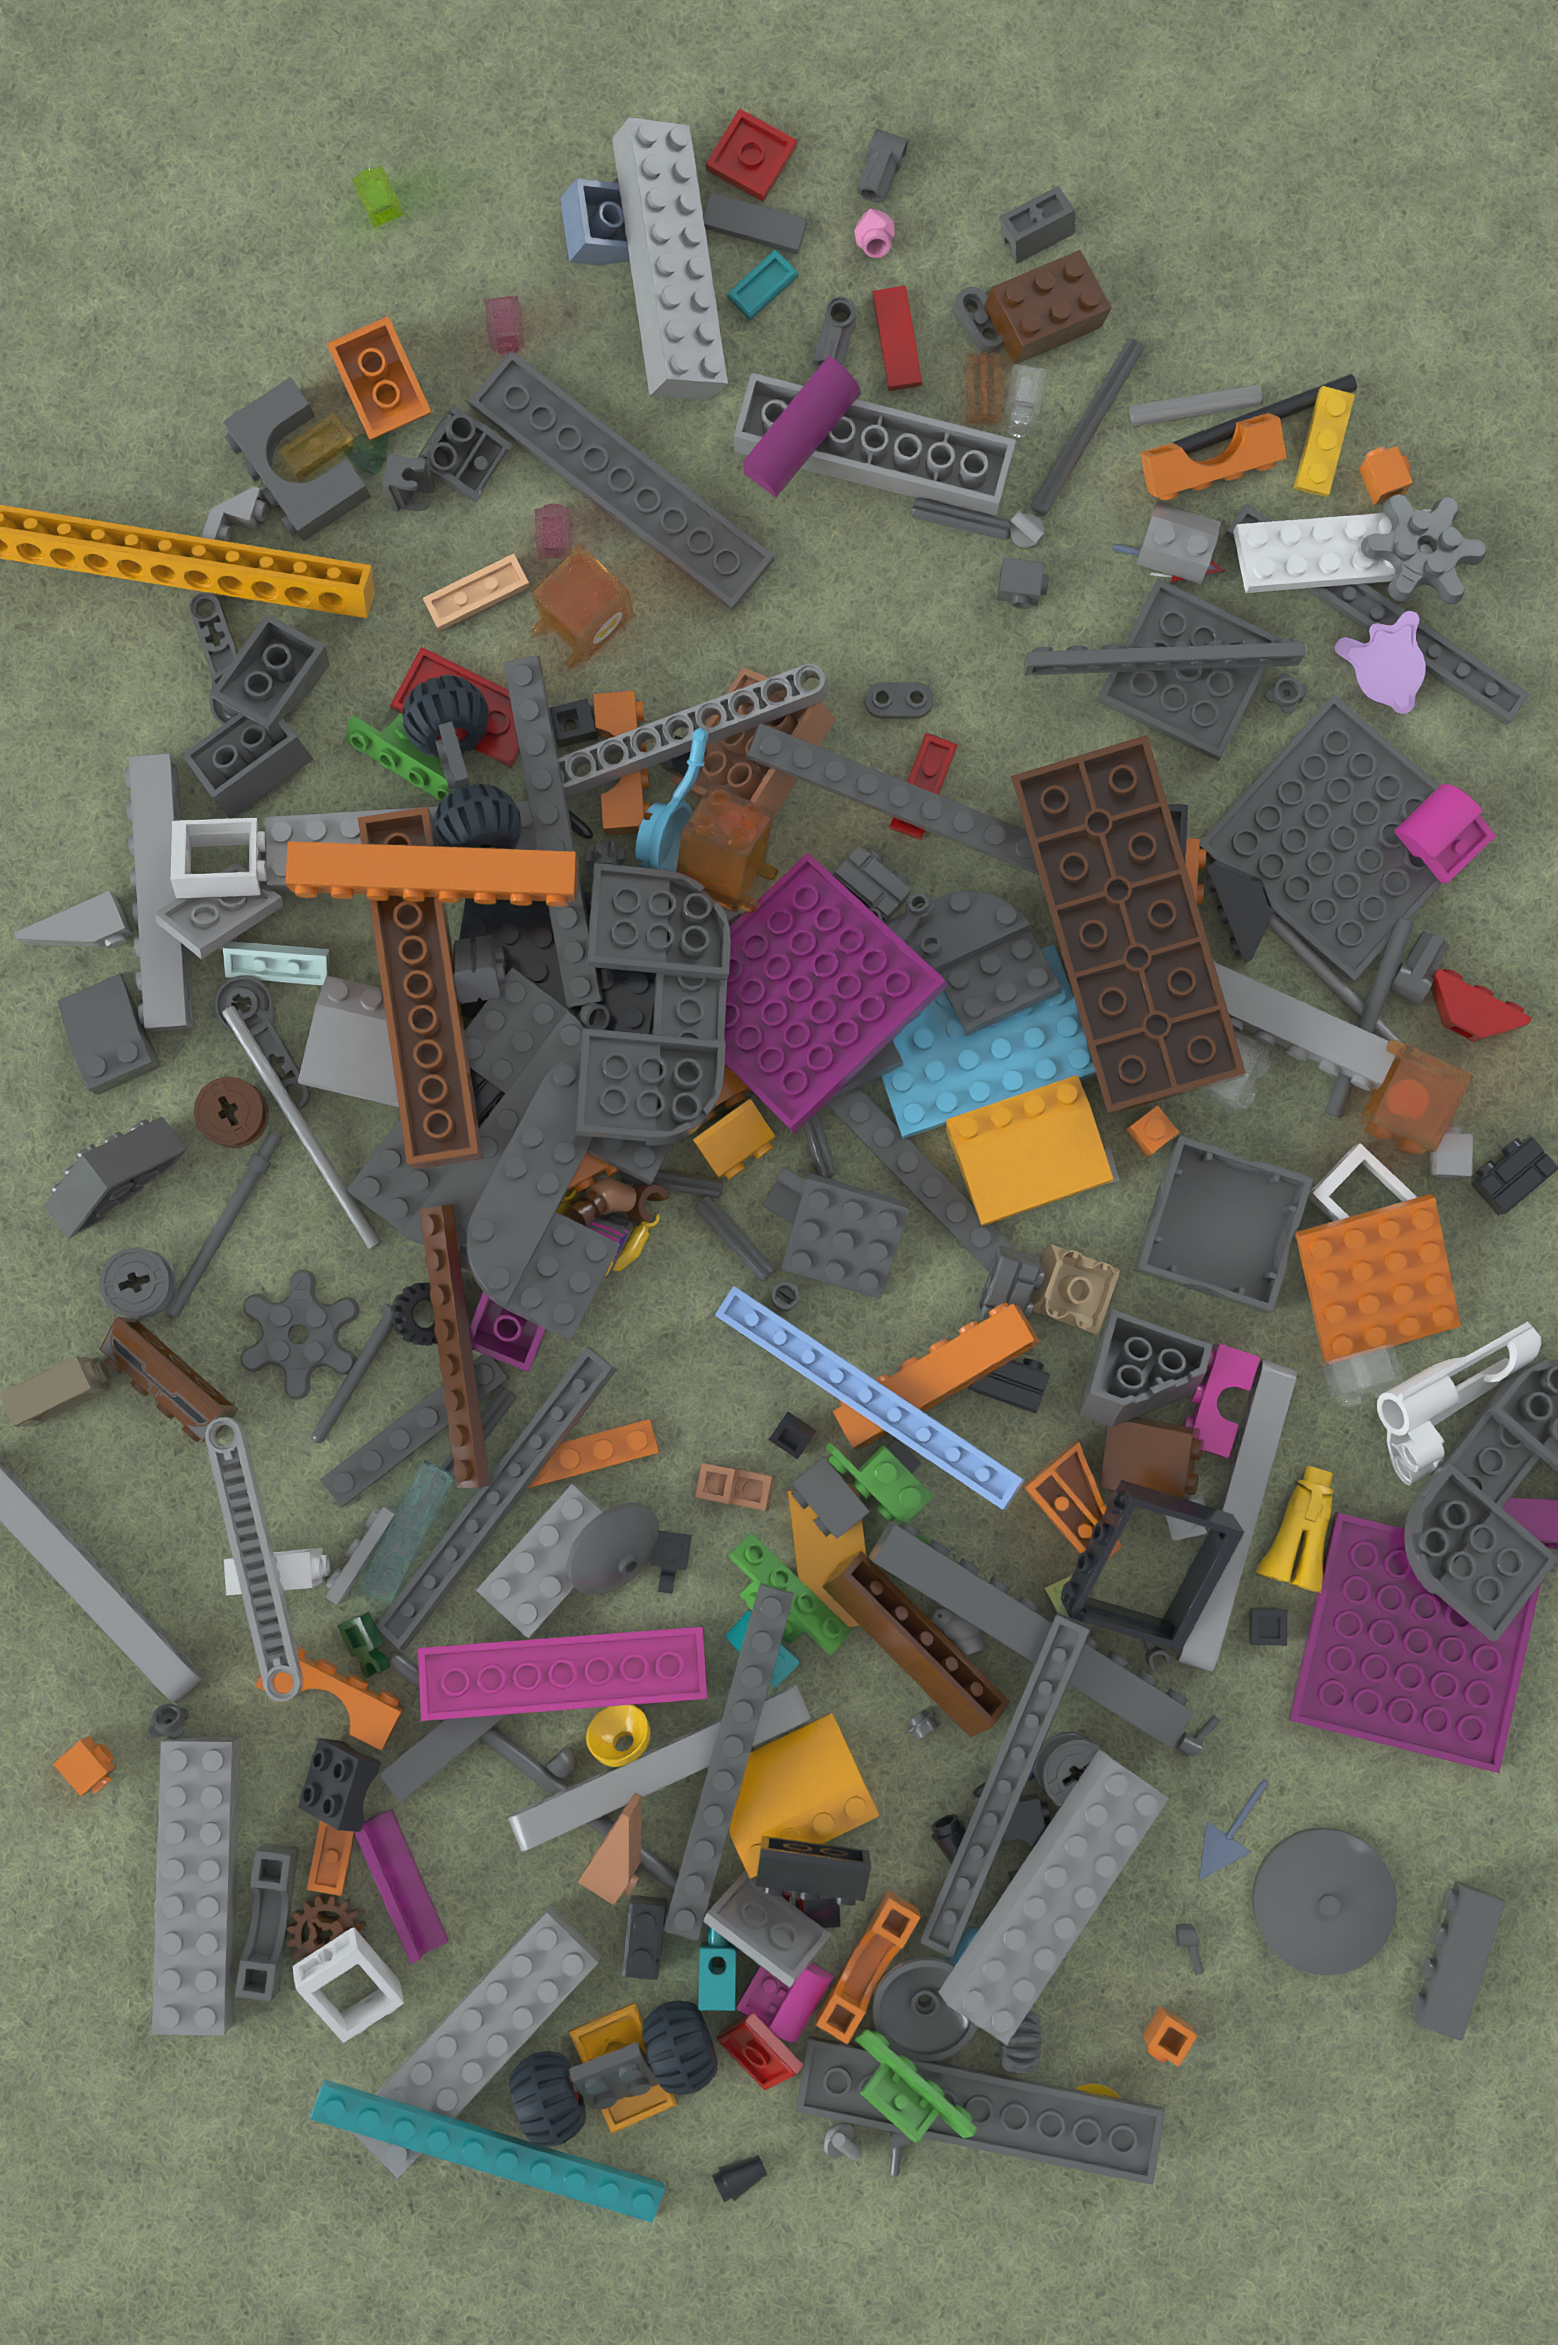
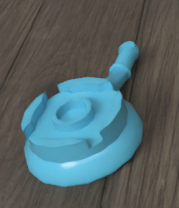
[635,728,708,873]

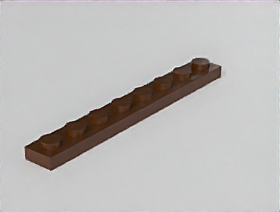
[420,1205,490,1488]

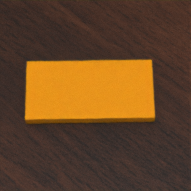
[788,1483,866,1632]

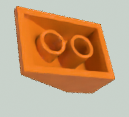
[326,316,432,441]

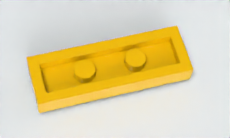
[1293,386,1355,497]

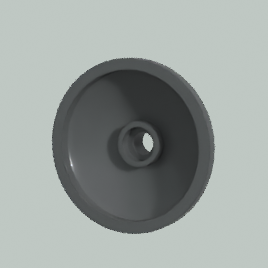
[566,1502,659,1594]
[872,1957,978,2062]

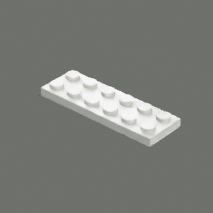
[1233,509,1432,593]

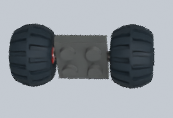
[403,675,522,849]
[510,2000,718,2147]

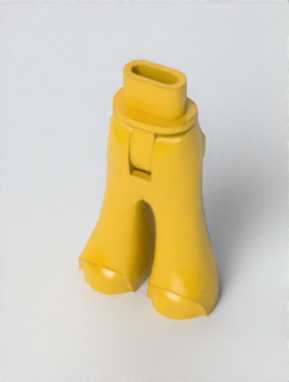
[1255,1466,1334,1593]

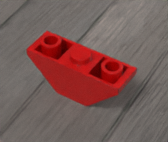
[1430,968,1532,1042]

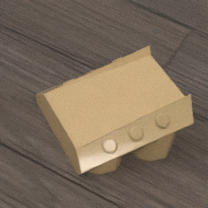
[1030,1244,1120,1334]

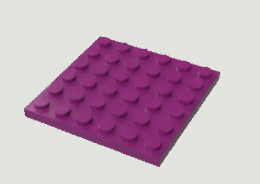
[724,852,949,1133]
[1288,1512,1541,1773]

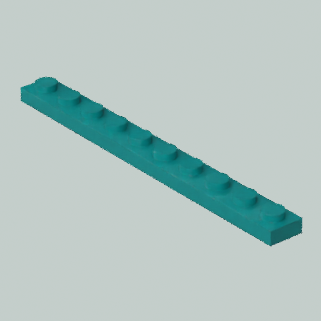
[310,2079,665,2223]

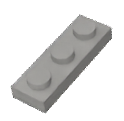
[325,1505,400,1605]

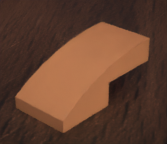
[695,1463,775,1511]

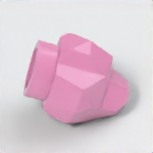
[854,209,895,258]

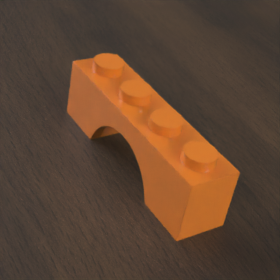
[1140,413,1287,500]
[593,691,652,836]
[255,1645,405,1750]
[816,1890,920,2044]

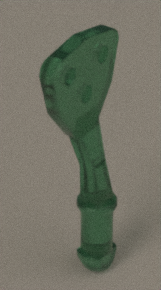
[343,381,422,475]

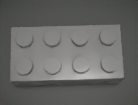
[476,1483,606,1638]

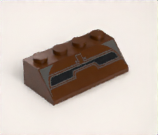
[99,1317,239,1442]

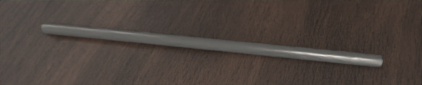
[389,1651,715,1916]

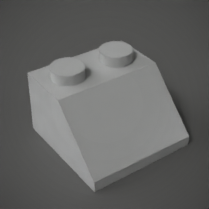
[1136,501,1221,585]

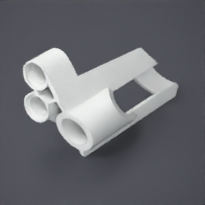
[1377,1322,1541,1485]

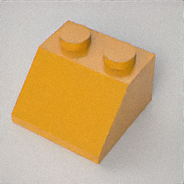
[693,1099,775,1180]

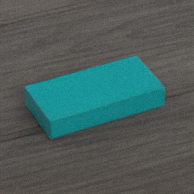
[727,249,799,321]

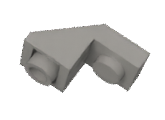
[201,486,268,542]

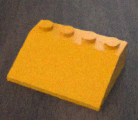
[946,1075,1114,1226]
[705,1713,879,1879]

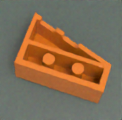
[1022,1441,1122,1559]

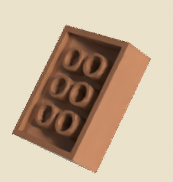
[671,667,836,834]

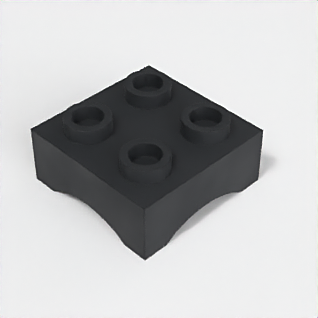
[298,1738,381,1832]

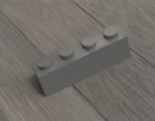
[1411,1881,1505,2041]

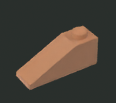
[578,1792,641,1905]

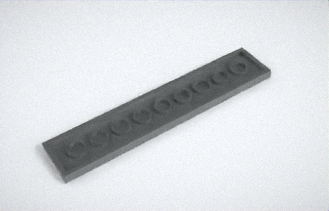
[469,351,775,611]
[796,2036,1165,2185]

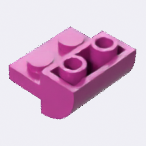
[1394,784,1496,884]
[736,1962,834,2042]

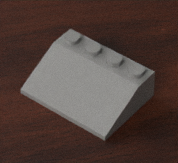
[298,975,462,1107]

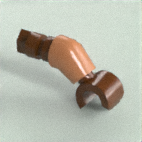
[562,1178,669,1227]

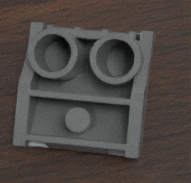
[417,405,512,502]

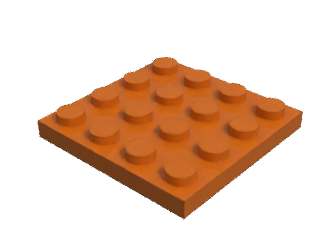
[1295,1194,1461,1365]

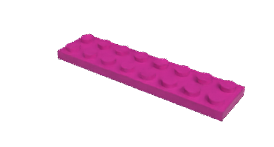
[418,1627,707,1721]

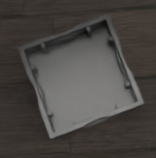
[1133,1135,1314,1313]

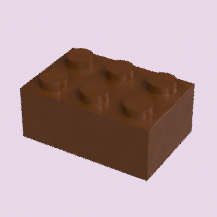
[984,250,1112,365]

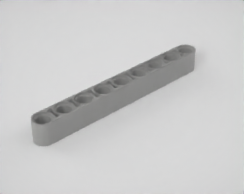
[559,664,828,798]
[1176,1359,1297,1671]
[0,1458,204,1703]
[507,1684,812,1851]

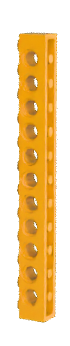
[0,505,375,618]

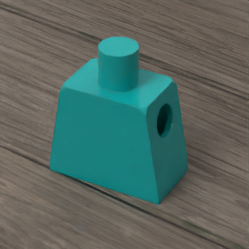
[698,1925,737,2011]

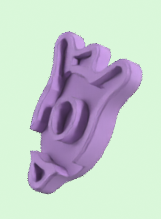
[1335,611,1426,714]

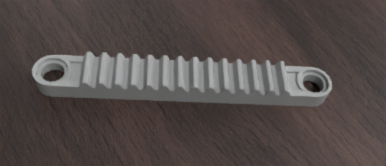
[205,1417,303,1702]

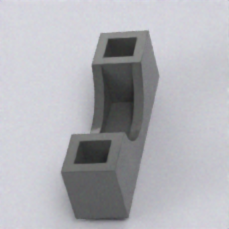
[235,1843,299,2001]

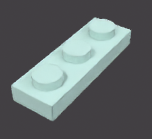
[223,941,330,985]

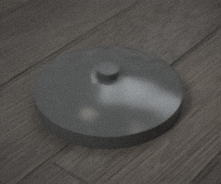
[1252,1828,1397,1975]

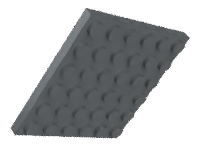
[1199,694,1441,983]

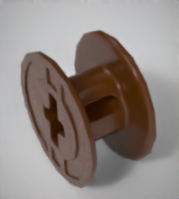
[193,1077,269,1148]

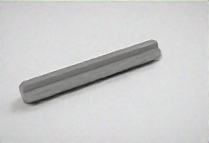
[1129,385,1263,426]

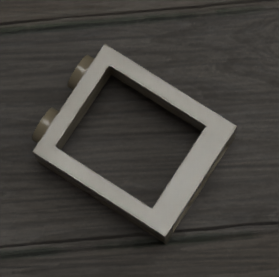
[0,1356,110,1427]

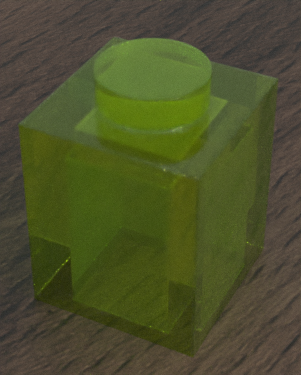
[352,165,403,228]

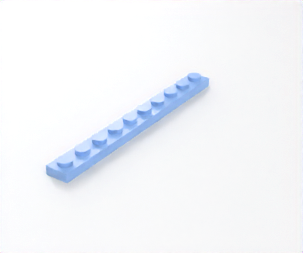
[715,1286,1025,1510]

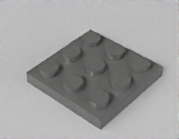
[781,1173,910,1299]

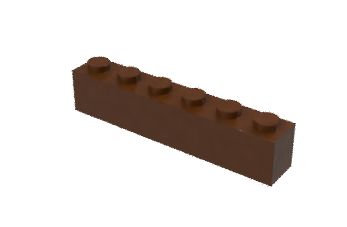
[822,1551,1010,1737]

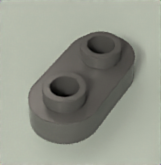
[954,287,1003,353]
[865,682,933,719]

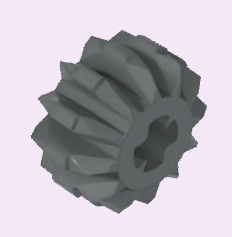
[999,2011,1042,2074]

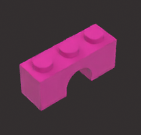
[1182,1344,1260,1458]

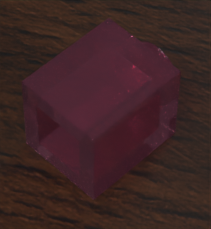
[484,296,526,354]
[535,504,573,559]

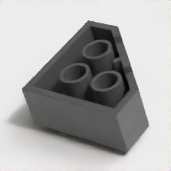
[44,1117,187,1239]
[1078,1309,1212,1427]

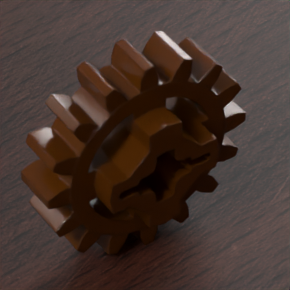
[287,1893,366,1961]

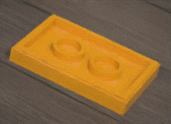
[569,2001,677,2134]

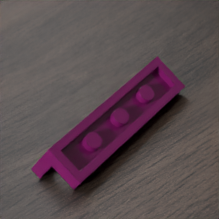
[354,1808,449,1964]

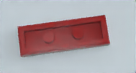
[872,285,922,391]
[890,733,958,841]

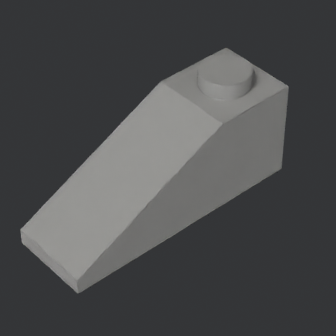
[14,891,134,949]

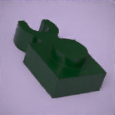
[337,1611,390,1678]

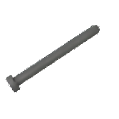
[312,1303,395,1443]

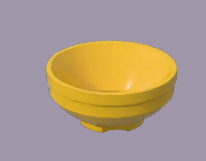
[586,1705,651,1767]

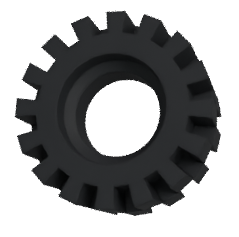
[391,1282,438,1346]

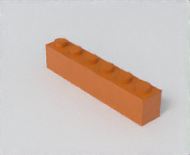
[833,1303,1040,1450]

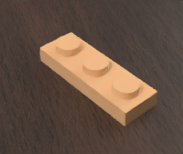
[422,553,530,632]

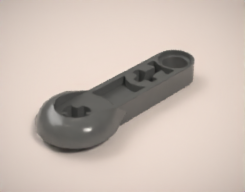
[189,592,239,725]
[214,976,311,1109]

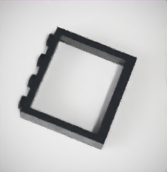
[1060,1480,1245,1650]

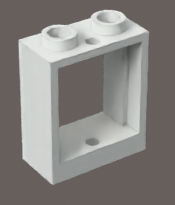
[170,818,267,899]
[1308,1143,1417,1222]
[224,1548,330,1596]
[292,1927,404,2043]

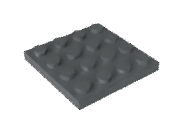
[1096,578,1280,761]

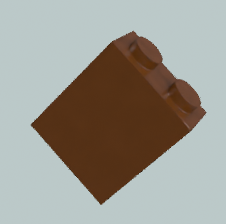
[1100,1417,1204,1500]

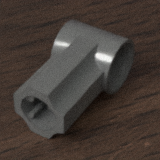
[857,129,909,203]
[813,296,856,367]
[1390,931,1450,1005]

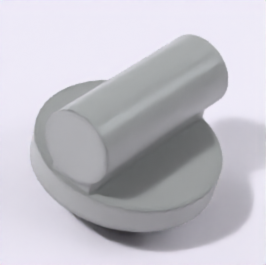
[1010,511,1045,548]
[824,2122,862,2160]

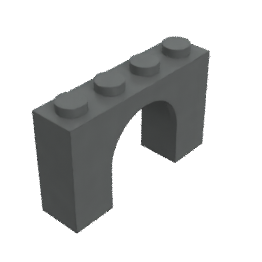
[223,377,371,541]

